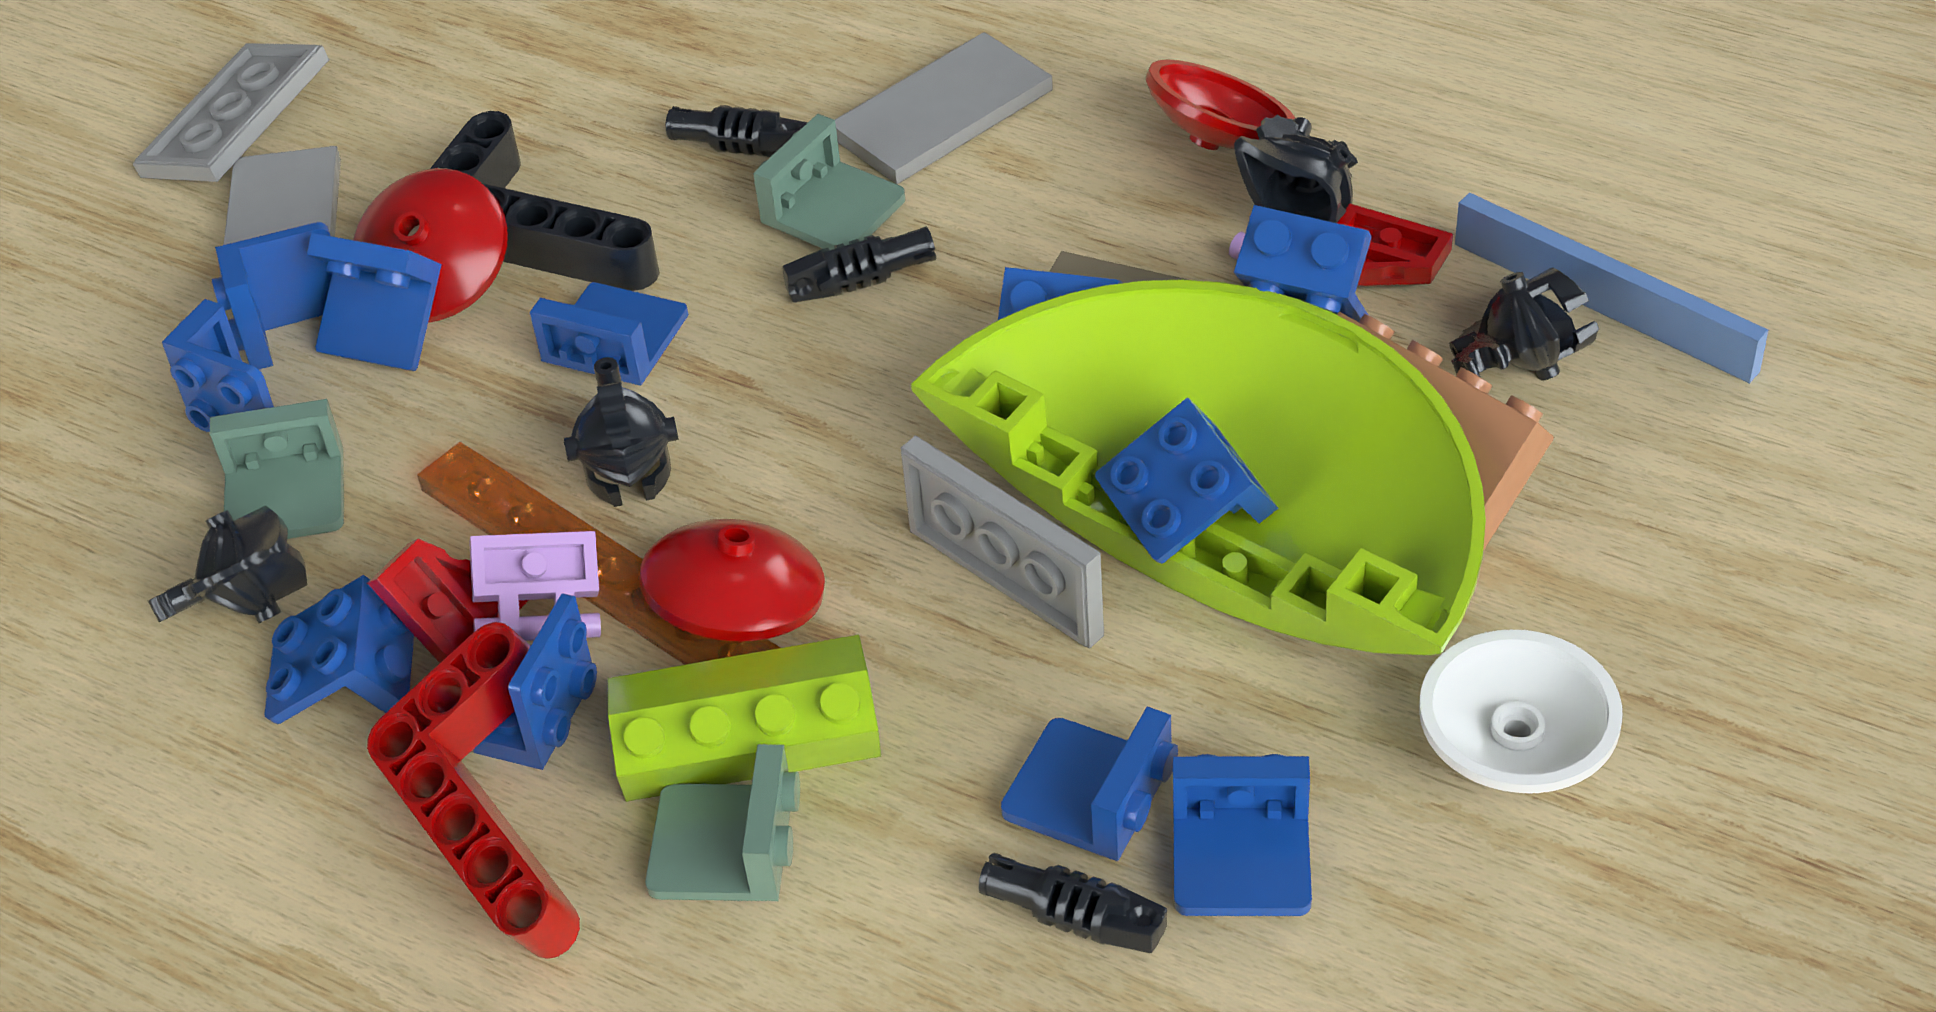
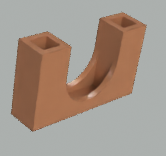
[1337,312,1555,551]

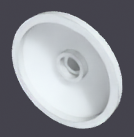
[1419,629,1623,793]

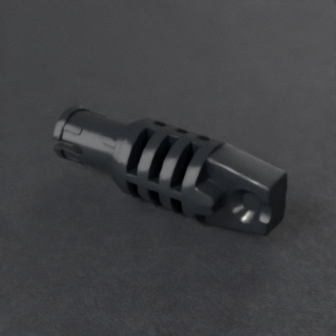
[666,105,808,157]
[783,226,936,302]
[979,852,1167,953]

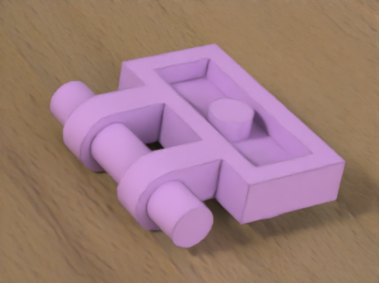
[469,531,601,641]

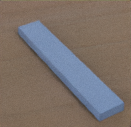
[1455,192,1769,384]

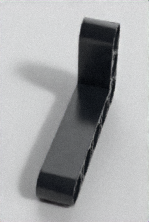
[430,111,660,291]

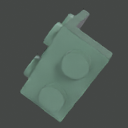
[753,114,905,250]
[210,399,344,539]
[645,744,800,901]

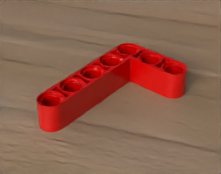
[367,622,580,959]

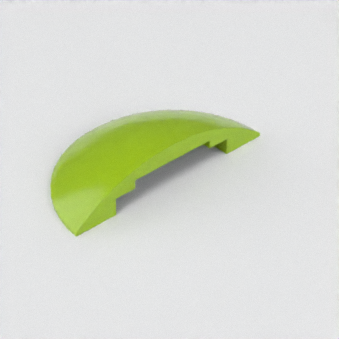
[911,280,1486,655]

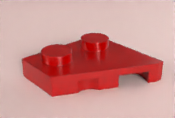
[1337,203,1453,286]
[367,538,529,663]

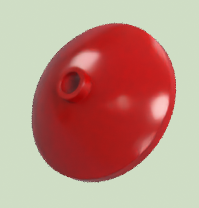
[1145,59,1295,150]
[353,168,508,323]
[640,519,825,641]

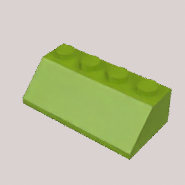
[608,634,881,802]

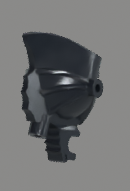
[1234,114,1358,223]
[1449,268,1599,381]
[563,357,679,507]
[148,505,307,623]

